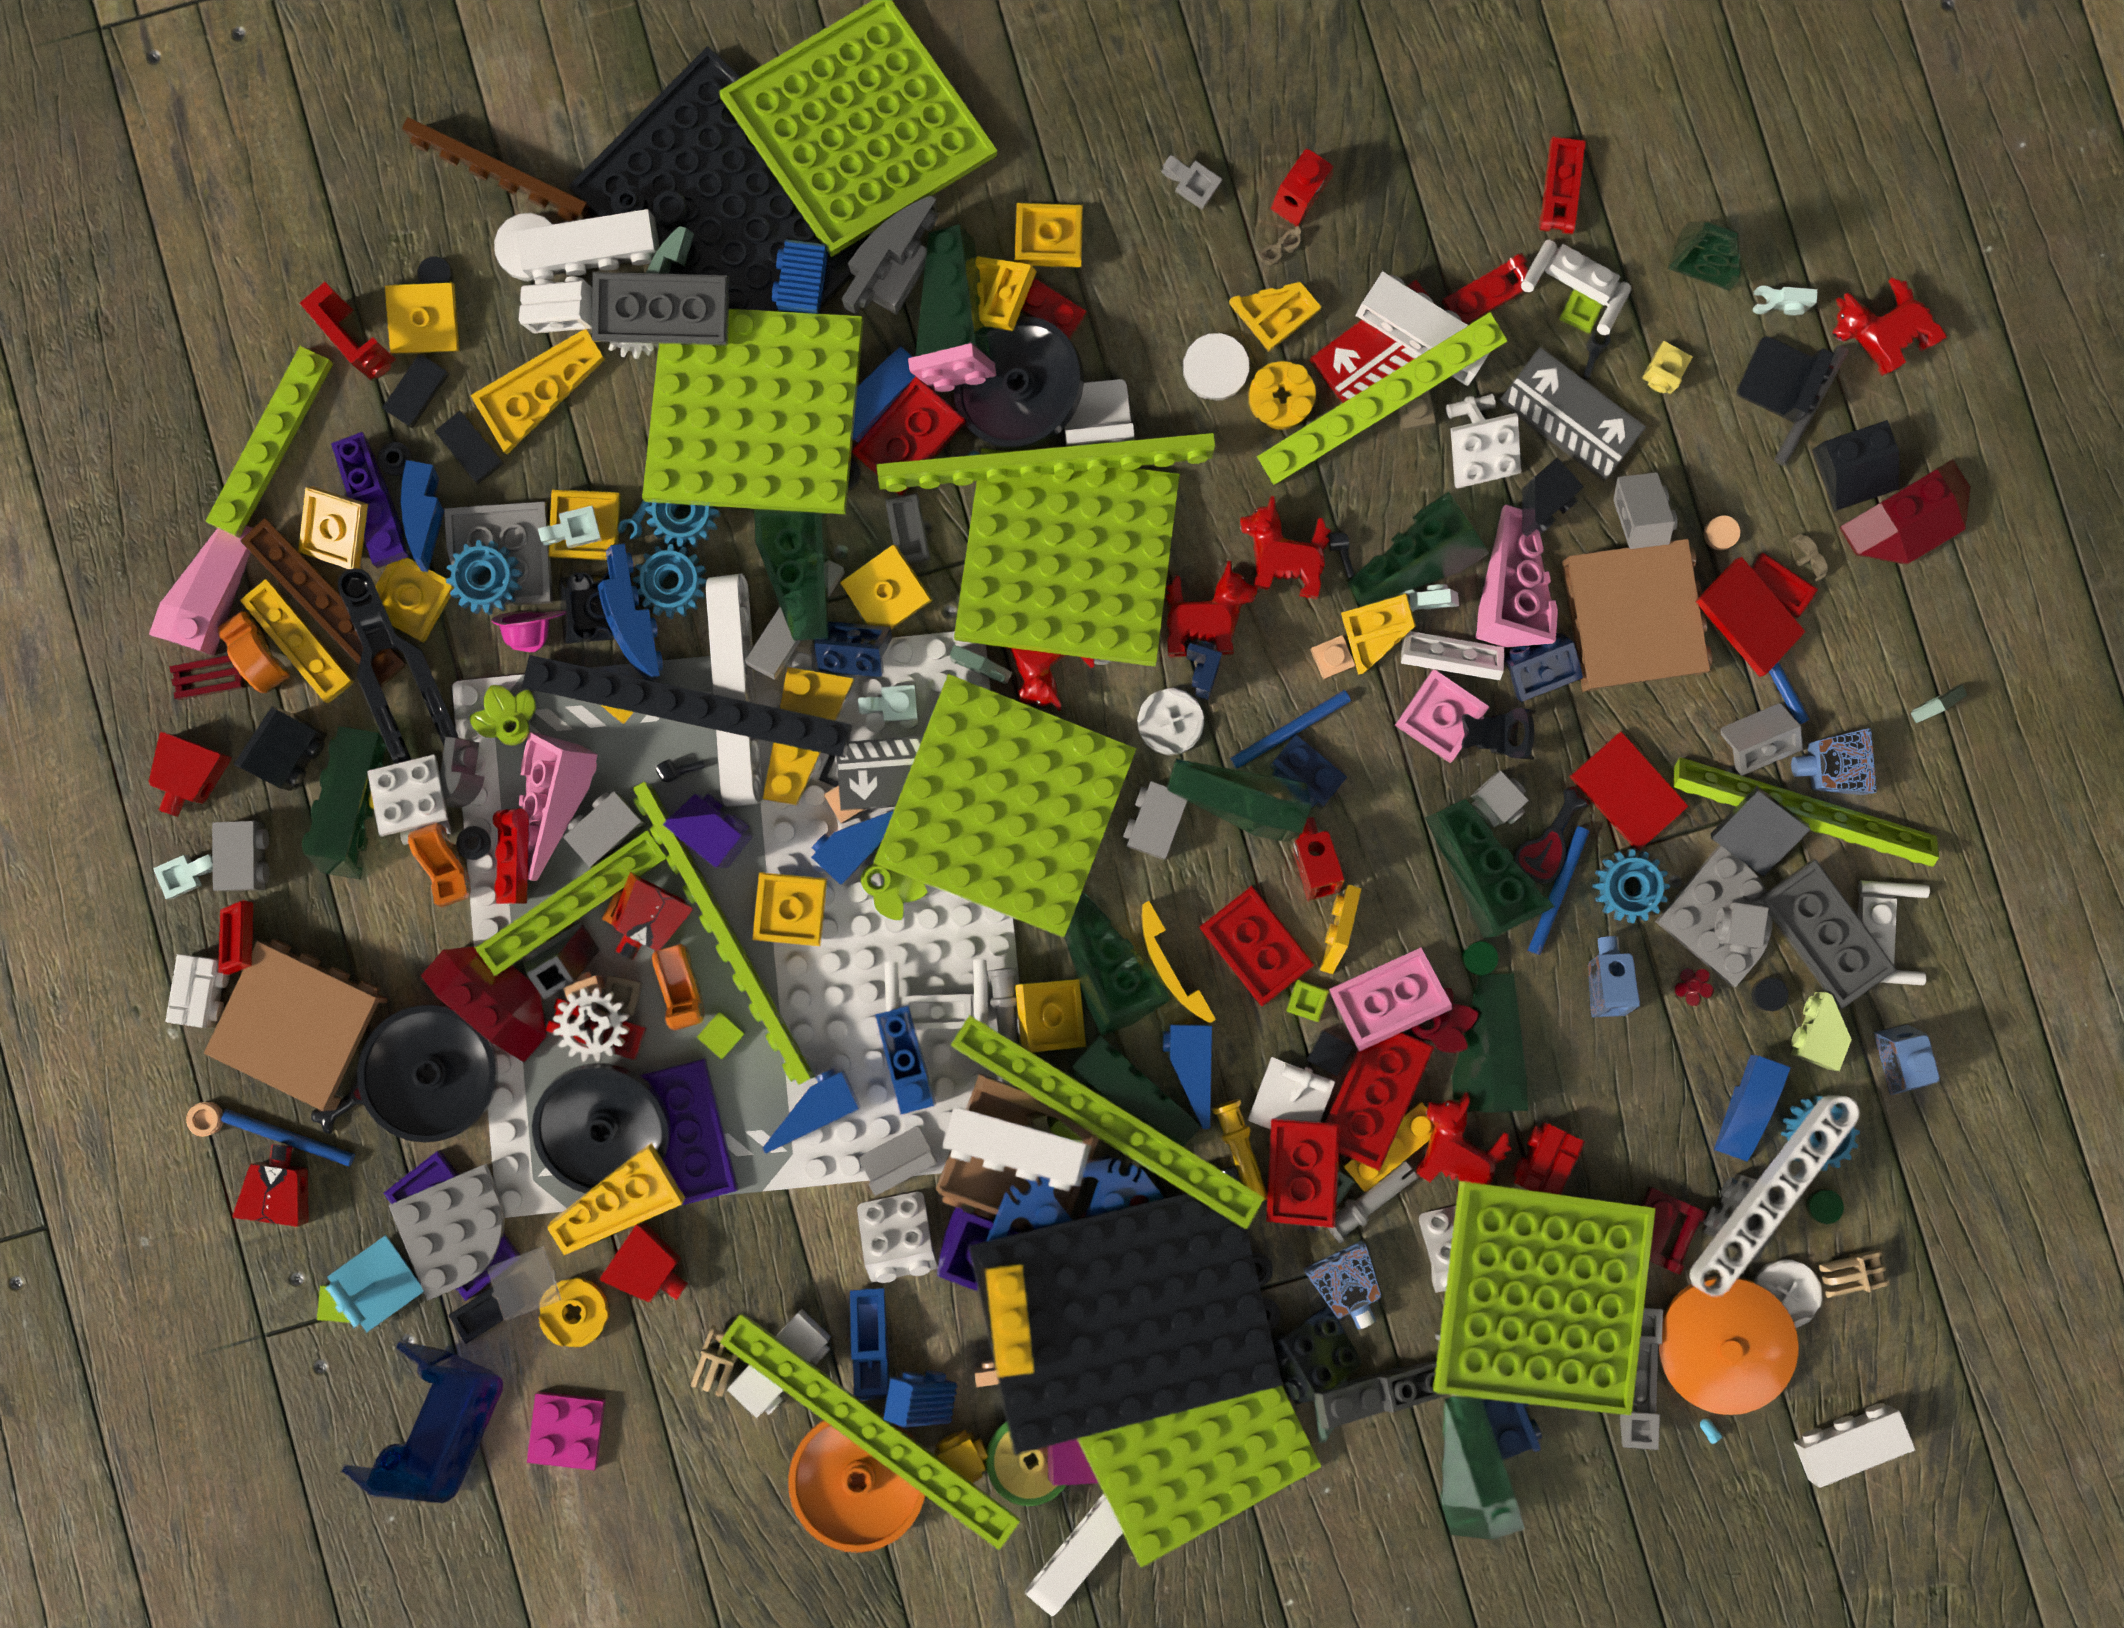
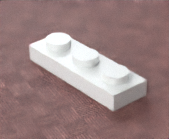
[1401,631,1504,680]

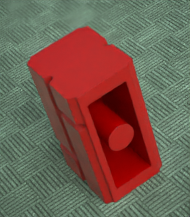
[1513,1122,1585,1195]

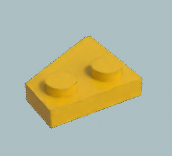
[1229,282,1321,352]

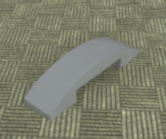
[1620,1308,1663,1450]

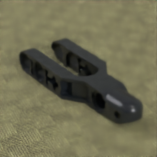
[338,568,459,764]

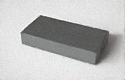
[885,493,930,563]

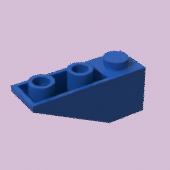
[875,1006,936,1115]

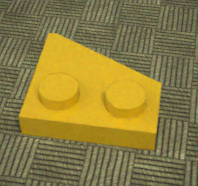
[975,256,1037,331]
[1341,594,1416,675]
[1320,885,1362,974]

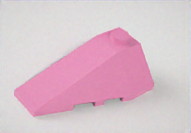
[1476,505,1558,647]
[149,526,253,656]
[519,732,598,881]

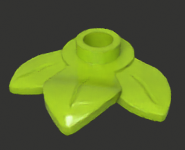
[469,685,536,746]
[861,864,927,921]

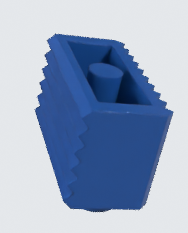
[772,239,828,314]
[883,1370,958,1427]

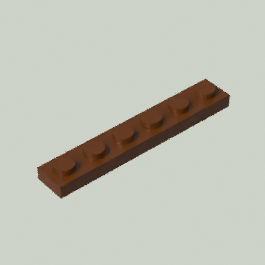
[402,117,593,222]
[240,518,407,687]

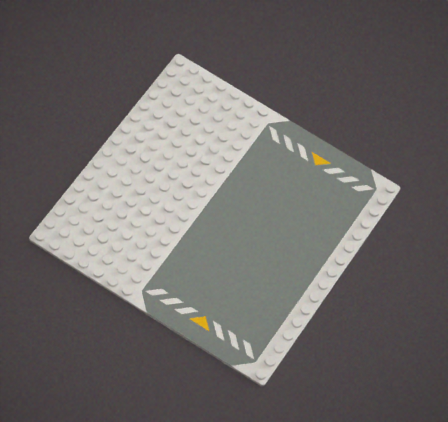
[452,631,1021,1218]

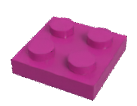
[527,1391,606,1471]

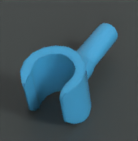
[618,500,652,539]

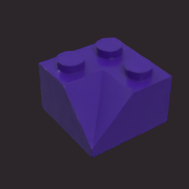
[663,793,753,868]
[937,1206,1023,1291]

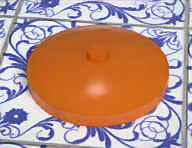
[1658,1276,1798,1415]
[788,1412,925,1552]

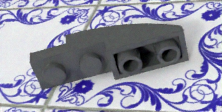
[842,196,939,315]
[1315,1361,1448,1429]

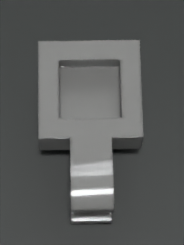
[1161,155,1222,210]

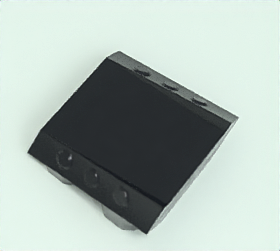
[558,572,632,644]

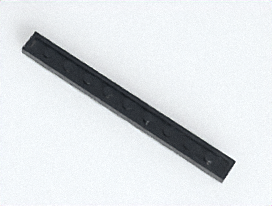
[522,655,853,758]

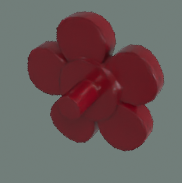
[1675,968,1714,1006]

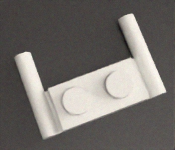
[1521,240,1631,335]
[1858,880,1930,985]
[885,959,989,1030]

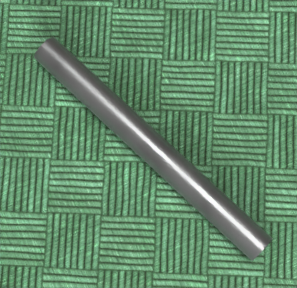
[1774,345,1849,466]

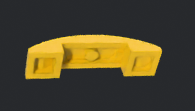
[1141,901,1216,1023]

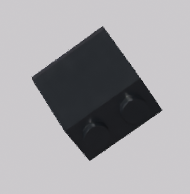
[1812,420,1899,512]
[234,706,327,791]

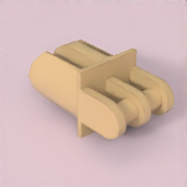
[1819,1250,1890,1298]
[690,1325,738,1397]

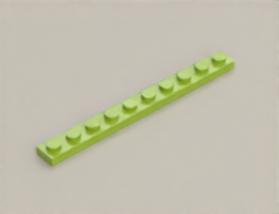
[877,433,1215,492]
[633,781,815,1085]
[951,1015,1264,1229]
[719,1312,1020,1550]

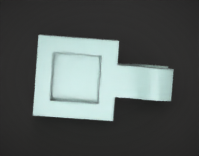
[1753,286,1817,315]
[538,506,602,548]
[1396,584,1459,612]
[858,685,917,722]
[153,854,213,899]

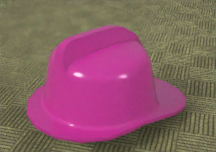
[491,611,566,652]

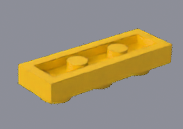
[1342,1101,1434,1193]
[986,1264,1033,1377]

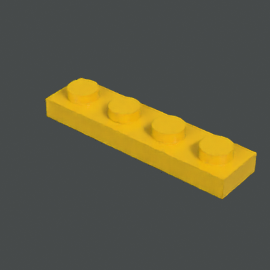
[240,579,354,704]

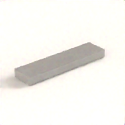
[745,554,845,680]

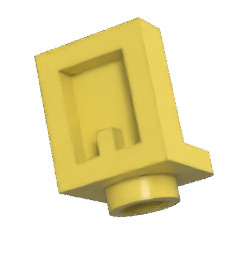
[1642,341,1693,394]

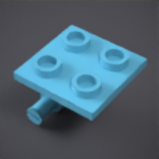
[326,1235,424,1332]

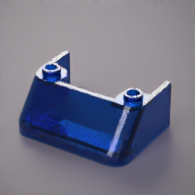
[342,1341,503,1503]

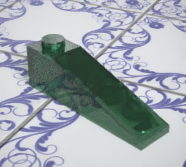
[1667,221,1741,291]
[1347,491,1489,607]
[754,509,828,641]
[1167,759,1312,842]
[1064,892,1170,1036]
[1451,973,1528,1112]
[1440,1395,1525,1540]

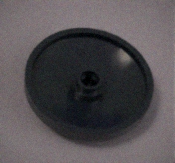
[954,316,1084,450]
[357,1005,498,1143]
[532,1063,671,1194]

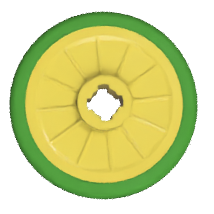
[986,1422,1066,1506]

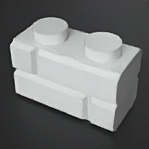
[519,277,593,333]
[165,954,230,1028]

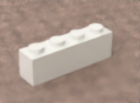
[516,209,660,281]
[1356,271,1489,386]
[942,1107,1091,1191]

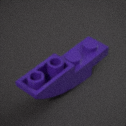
[331,432,408,568]

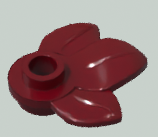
[1411,988,1478,1053]

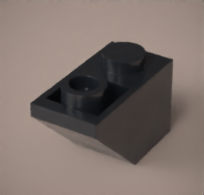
[1522,457,1584,537]
[522,922,600,999]

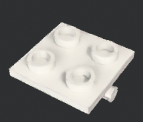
[1446,394,1521,488]
[367,755,451,846]
[1247,1057,1335,1130]

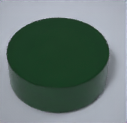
[1463,941,1498,975]
[1806,1189,1844,1224]

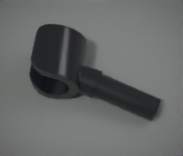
[1583,330,1611,380]
[1328,532,1355,578]
[655,759,705,783]

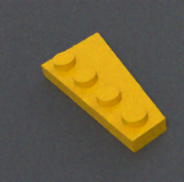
[470,329,605,455]
[763,667,855,806]
[547,1142,685,1255]

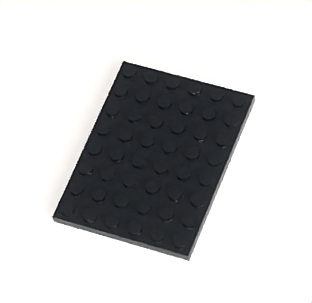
[569,46,874,312]
[968,1192,1282,1455]

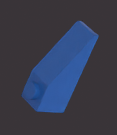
[811,810,894,885]
[1163,1024,1212,1129]
[762,1068,861,1154]

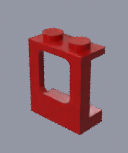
[299,282,396,380]

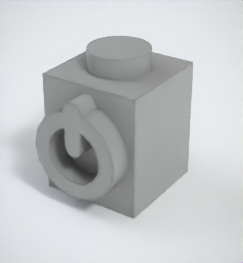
[1471,771,1529,828]
[1715,903,1770,954]

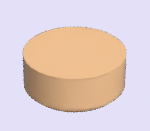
[1704,515,1740,550]
[186,1102,224,1137]

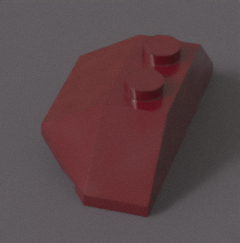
[1839,459,1971,565]
[421,946,547,1063]

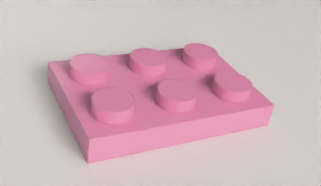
[1329,948,1452,1051]

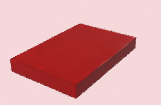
[851,376,967,496]
[1695,557,1805,677]
[1569,731,1689,851]
[1199,886,1314,1007]
[1266,1118,1341,1228]

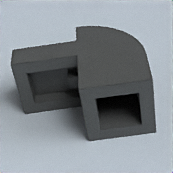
[439,737,485,808]

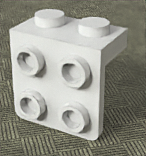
[1064,379,1134,447]
[857,1192,938,1283]
[1419,1206,1456,1293]

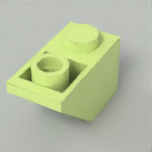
[1791,992,1852,1071]

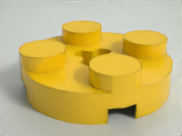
[1248,361,1316,430]
[539,1277,610,1348]

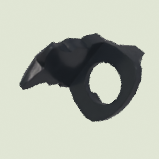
[1462,708,1535,760]

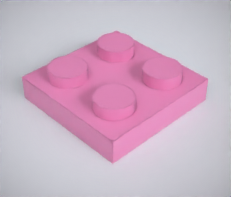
[908,343,996,392]
[1395,669,1489,763]

